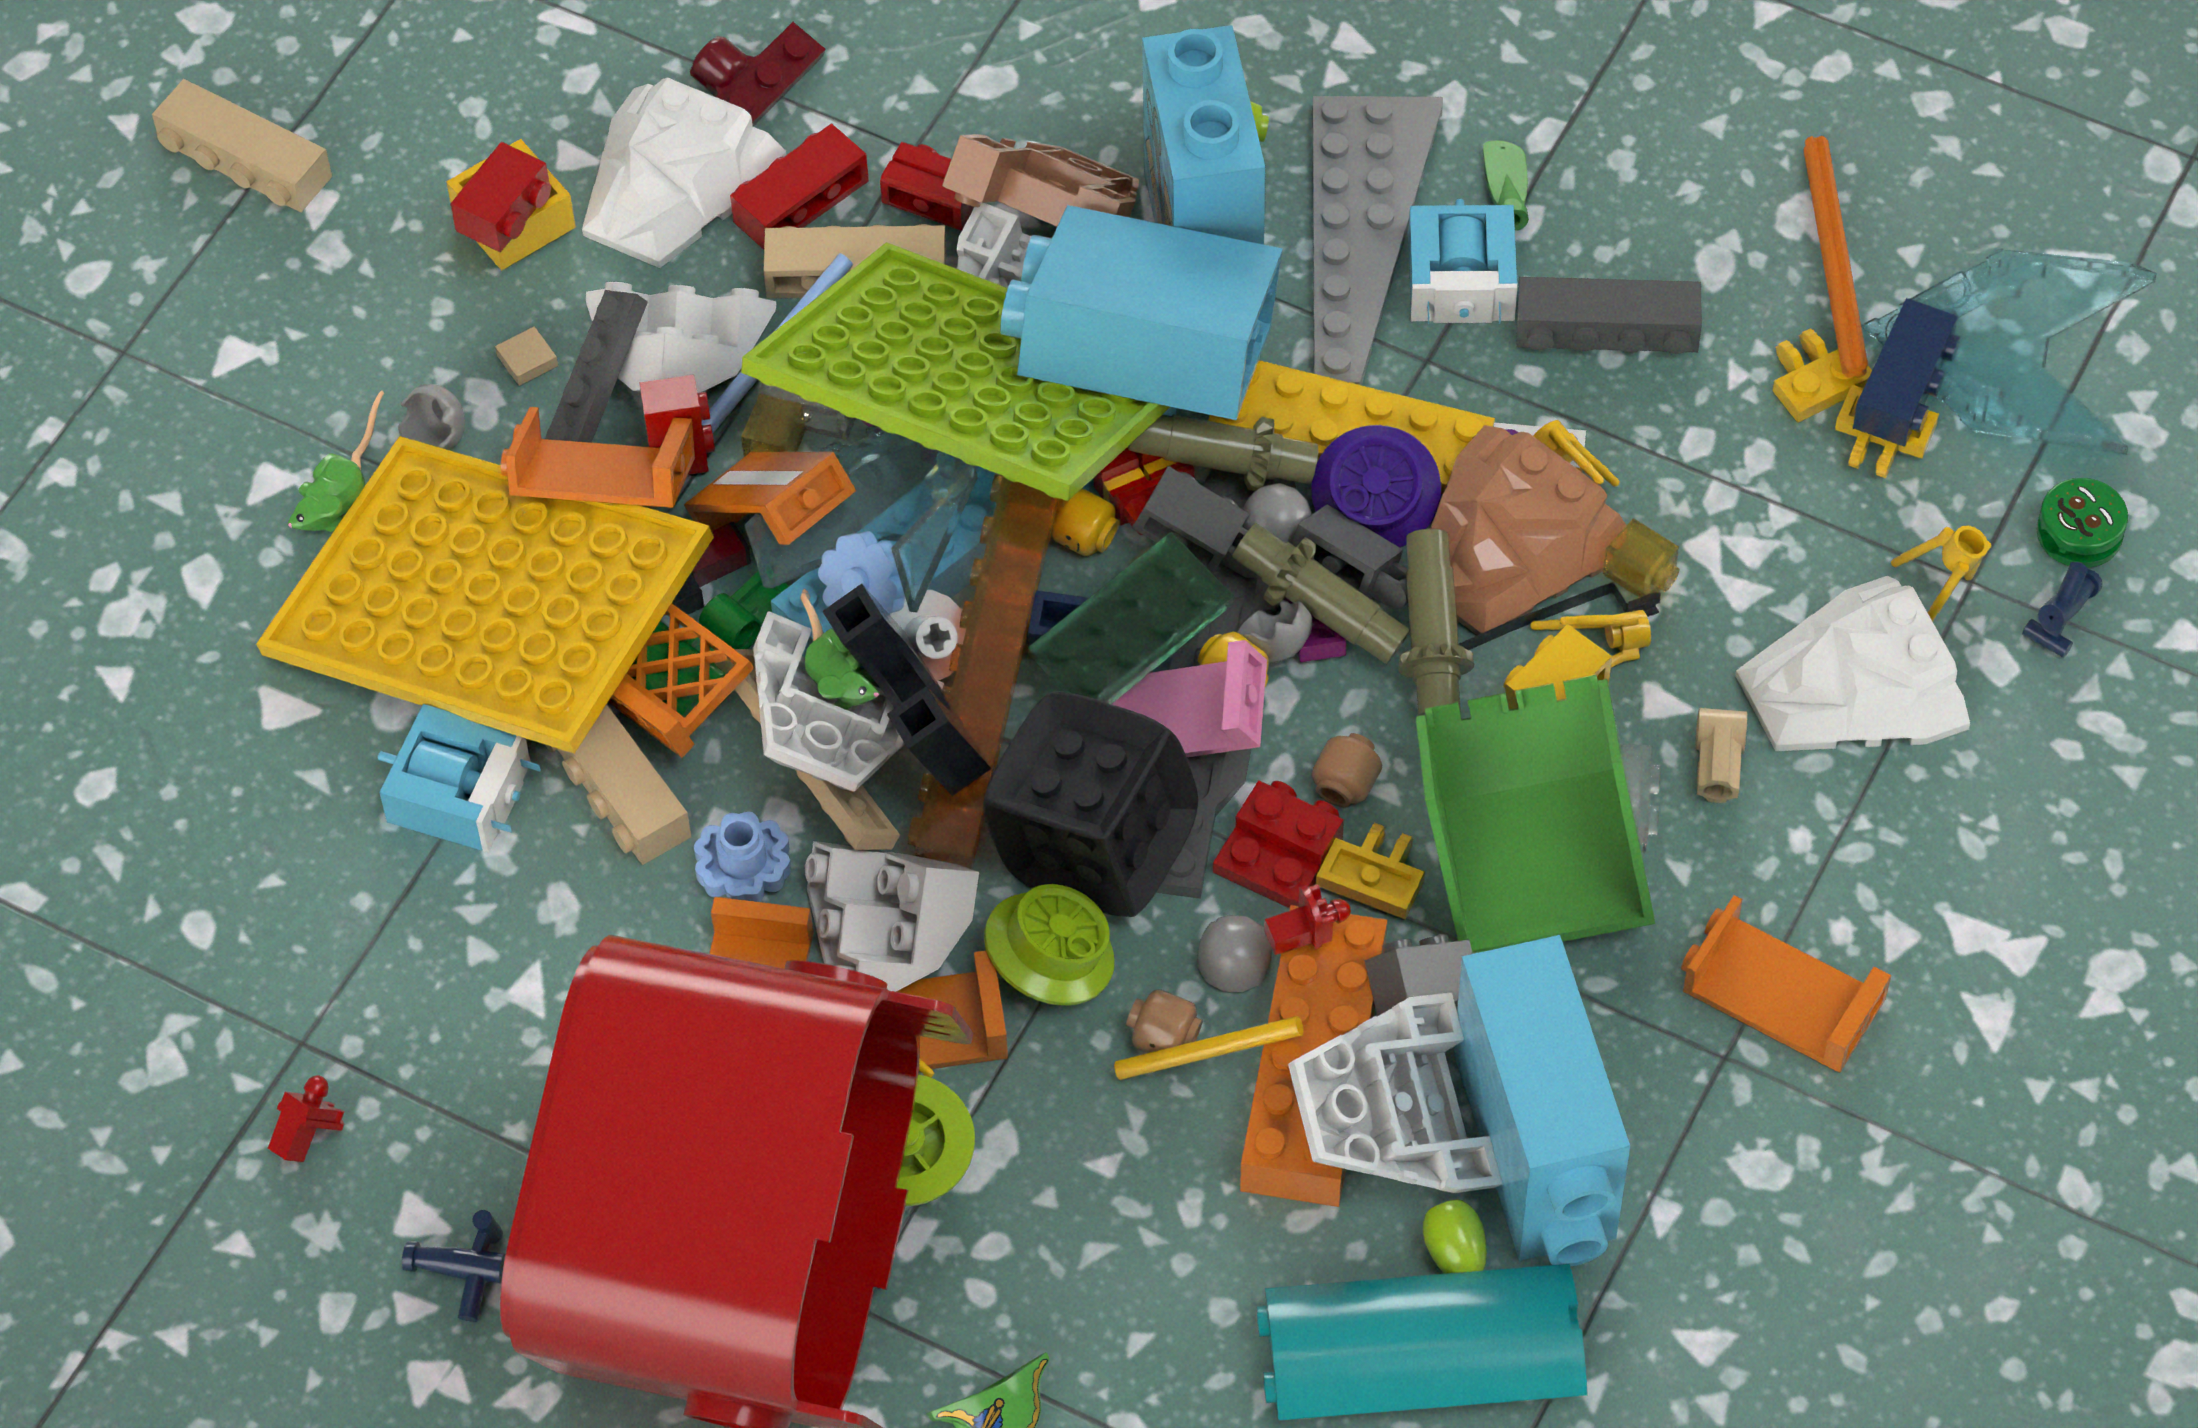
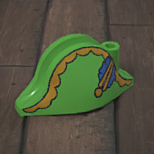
[926,1352,1049,1428]

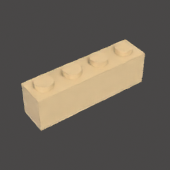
[152,79,332,212]
[764,224,947,299]
[545,704,691,865]

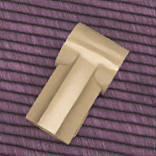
[1695,708,1747,803]

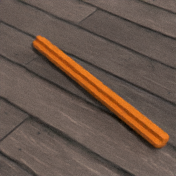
[1803,136,1868,378]

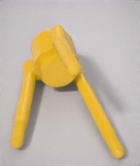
[1533,420,1620,487]
[1891,526,1991,622]
[1530,610,1651,668]

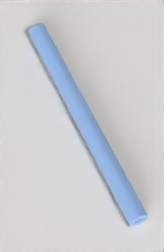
[702,253,853,433]

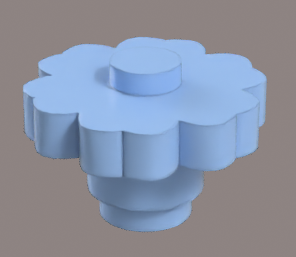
[818,531,908,614]
[694,812,791,902]

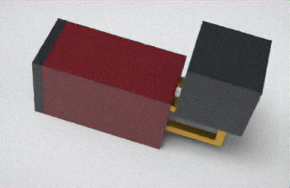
[672,522,751,615]

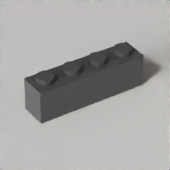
[1516,276,1702,354]

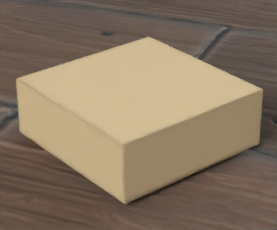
[495,326,558,386]

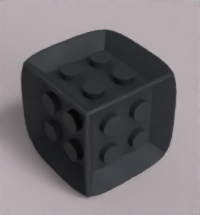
[983,692,1199,917]

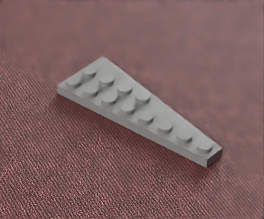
[1312,96,1443,385]

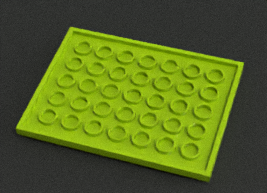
[741,242,1170,501]

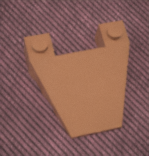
[942,134,1139,226]

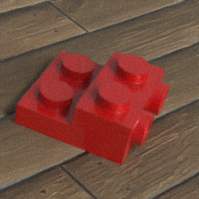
[1213,780,1344,908]

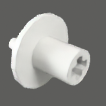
[890,590,969,681]

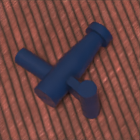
[2022,562,2102,658]
[402,1210,506,1322]

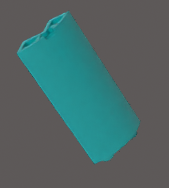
[1257,1264,1588,1420]

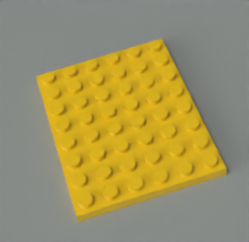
[256,436,714,754]

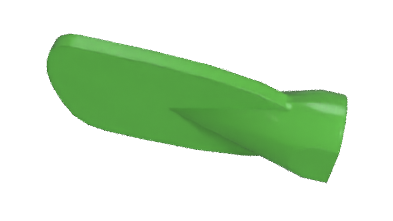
[1483,140,1529,230]

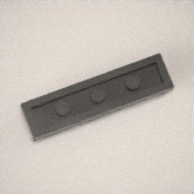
[545,290,648,443]

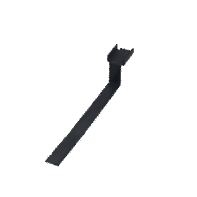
[1459,582,1661,650]

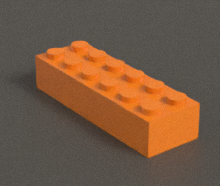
[1240,905,1387,1207]

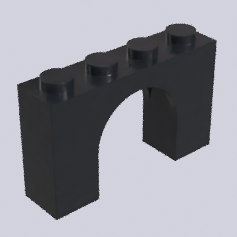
[822,583,992,797]

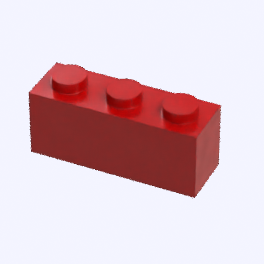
[730,123,869,250]

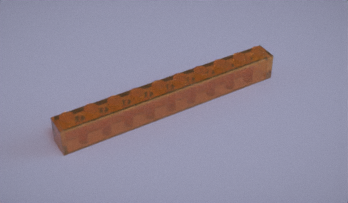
[907,474,1059,870]

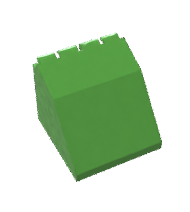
[1416,675,1655,953]

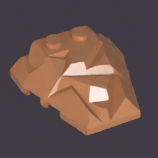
[1430,425,1632,635]

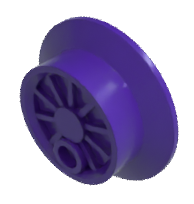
[1311,425,1441,548]

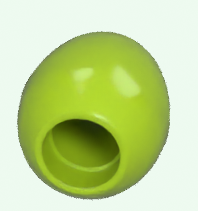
[1423,1199,1487,1274]

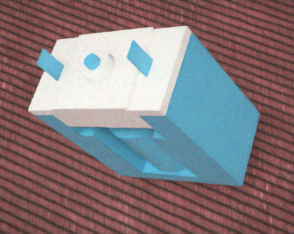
[1408,199,1517,324]
[378,704,541,853]

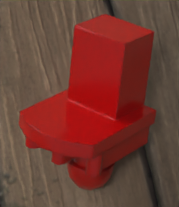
[1264,884,1351,955]
[268,1075,345,1162]

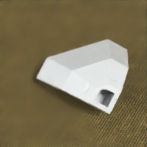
[586,282,776,393]
[805,841,979,992]

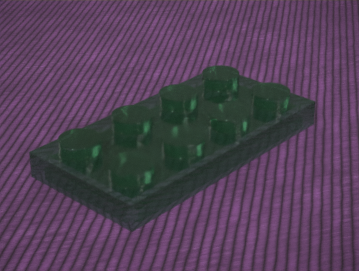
[1028,532,1234,704]

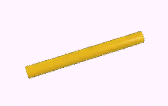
[1114,1016,1304,1080]

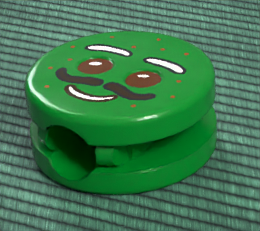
[2037,478,2128,568]

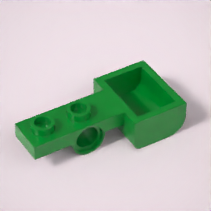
[631,566,789,717]

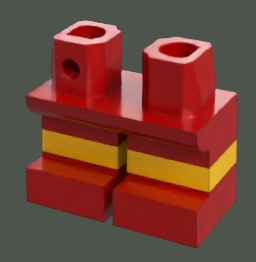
[1094,447,1195,536]

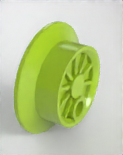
[984,884,1115,1006]
[897,1074,975,1206]

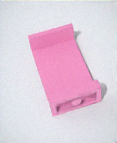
[1087,640,1267,757]

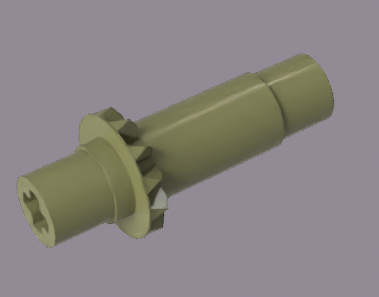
[1128,414,1318,491]
[1232,523,1410,665]
[1398,529,1474,721]

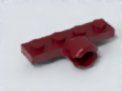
[690,22,826,127]

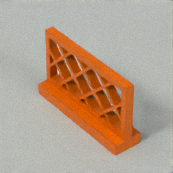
[608,603,754,758]

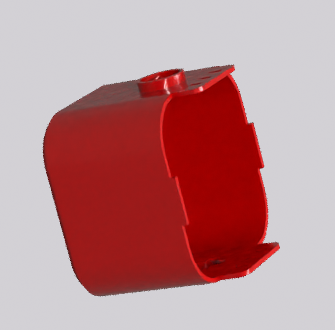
[500,935,973,1428]

